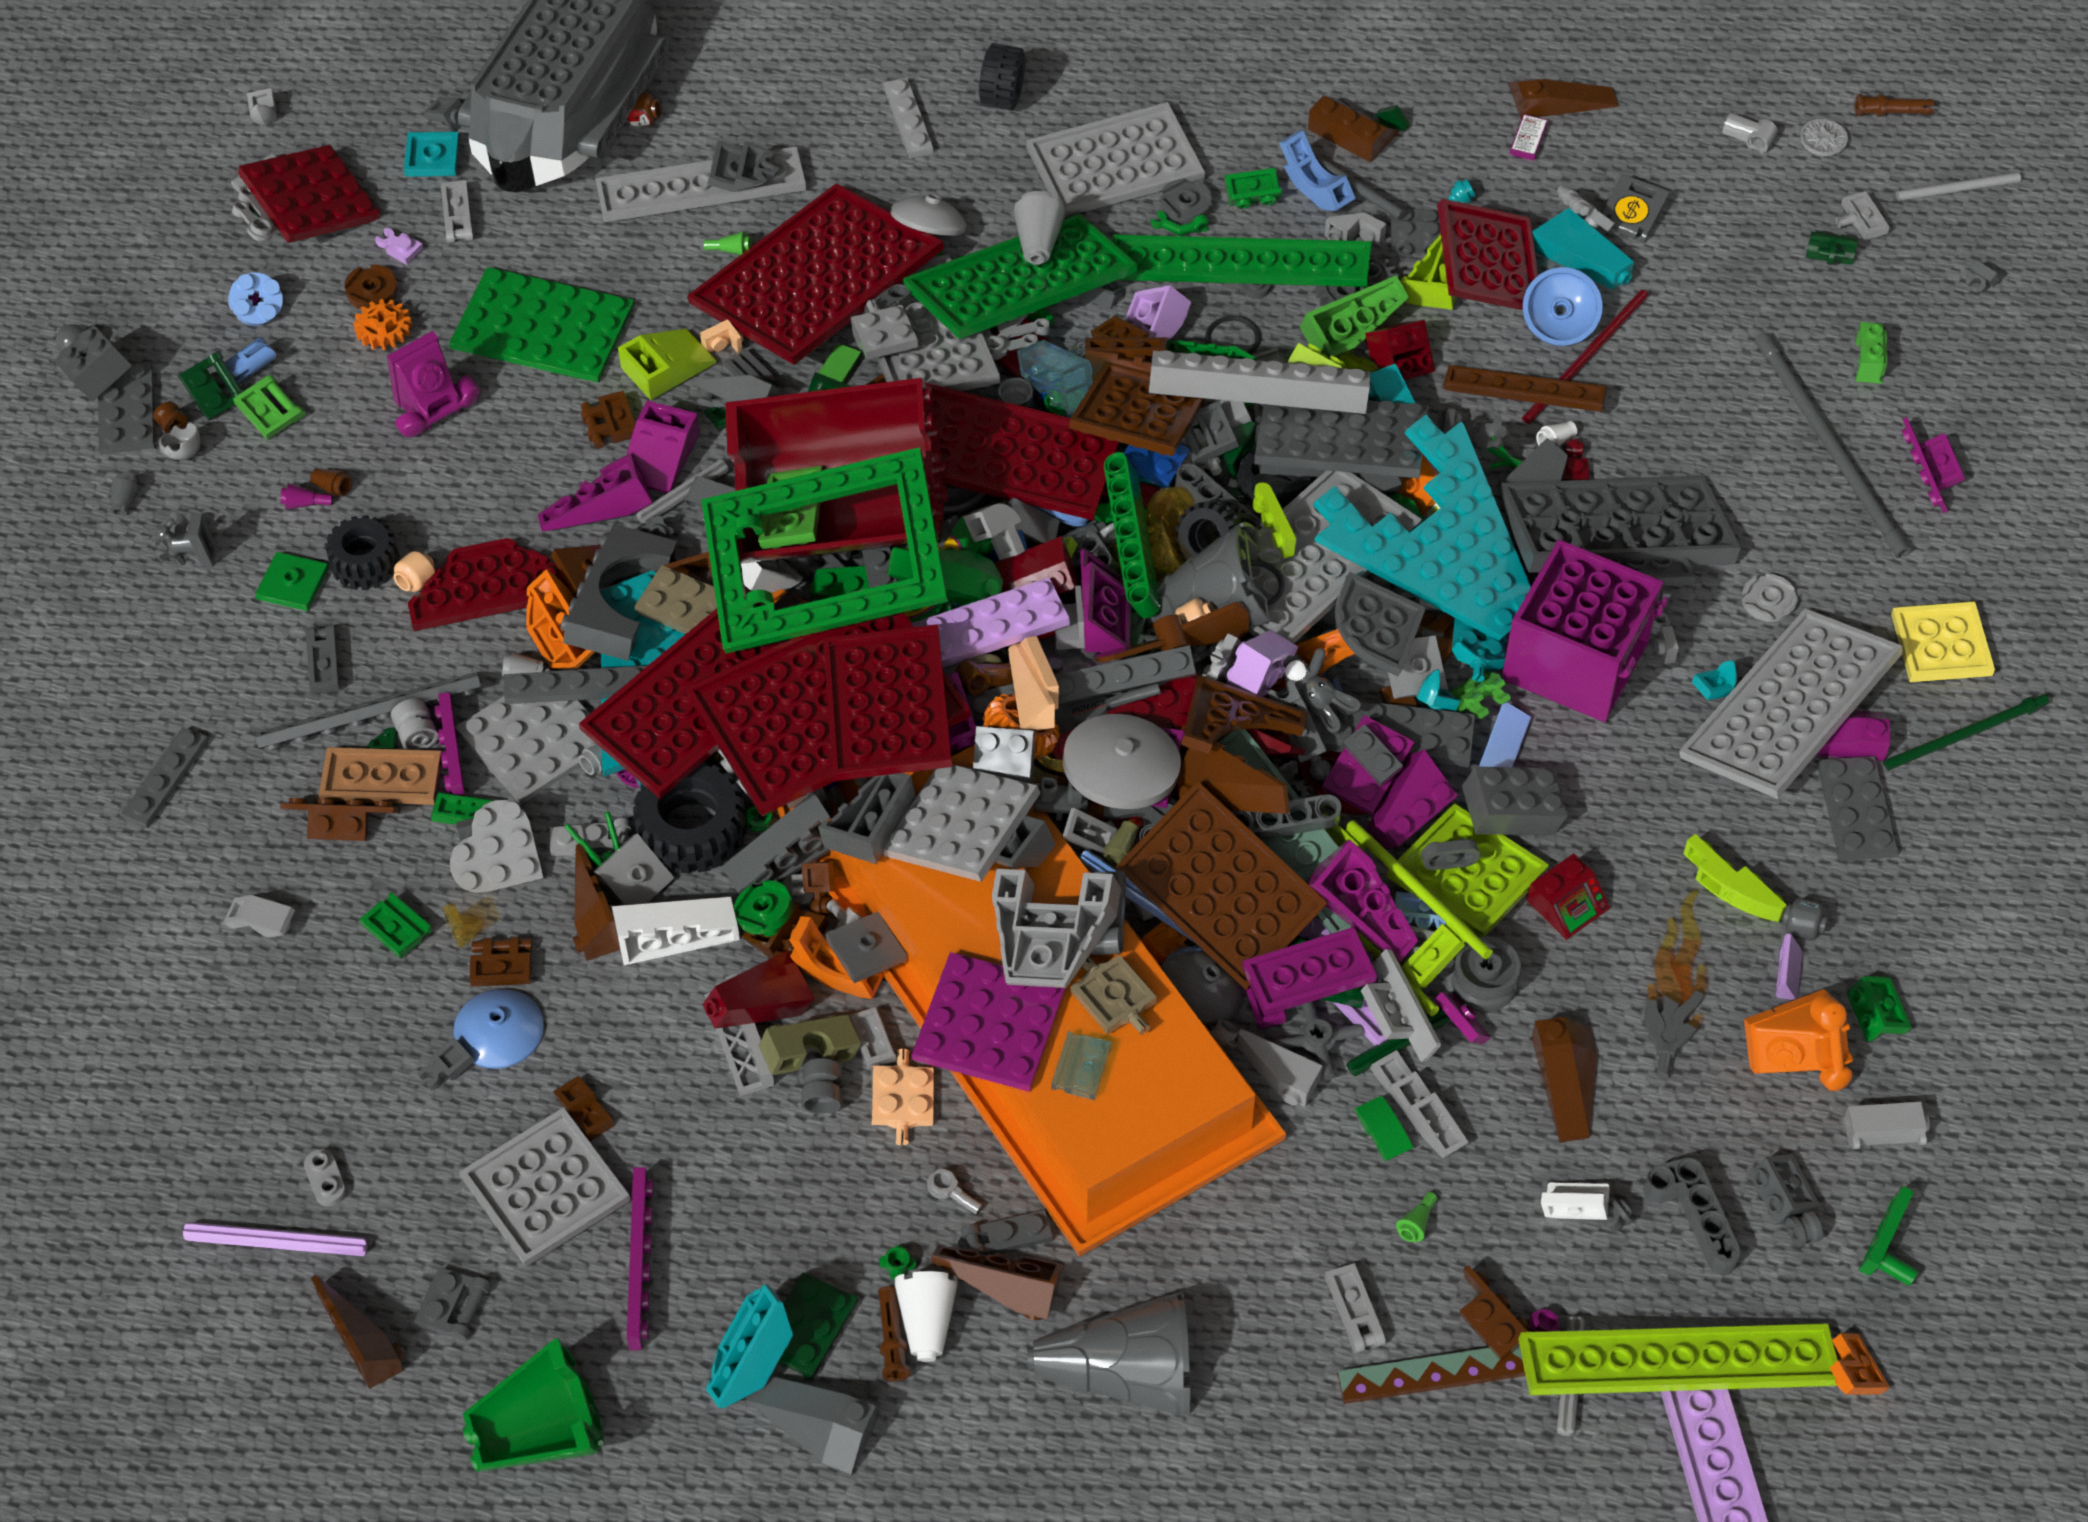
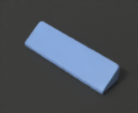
[1479,702,1531,767]

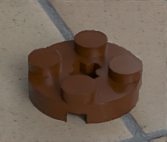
[345,264,398,310]

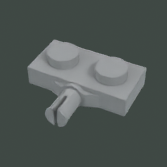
[1835,191,1890,241]

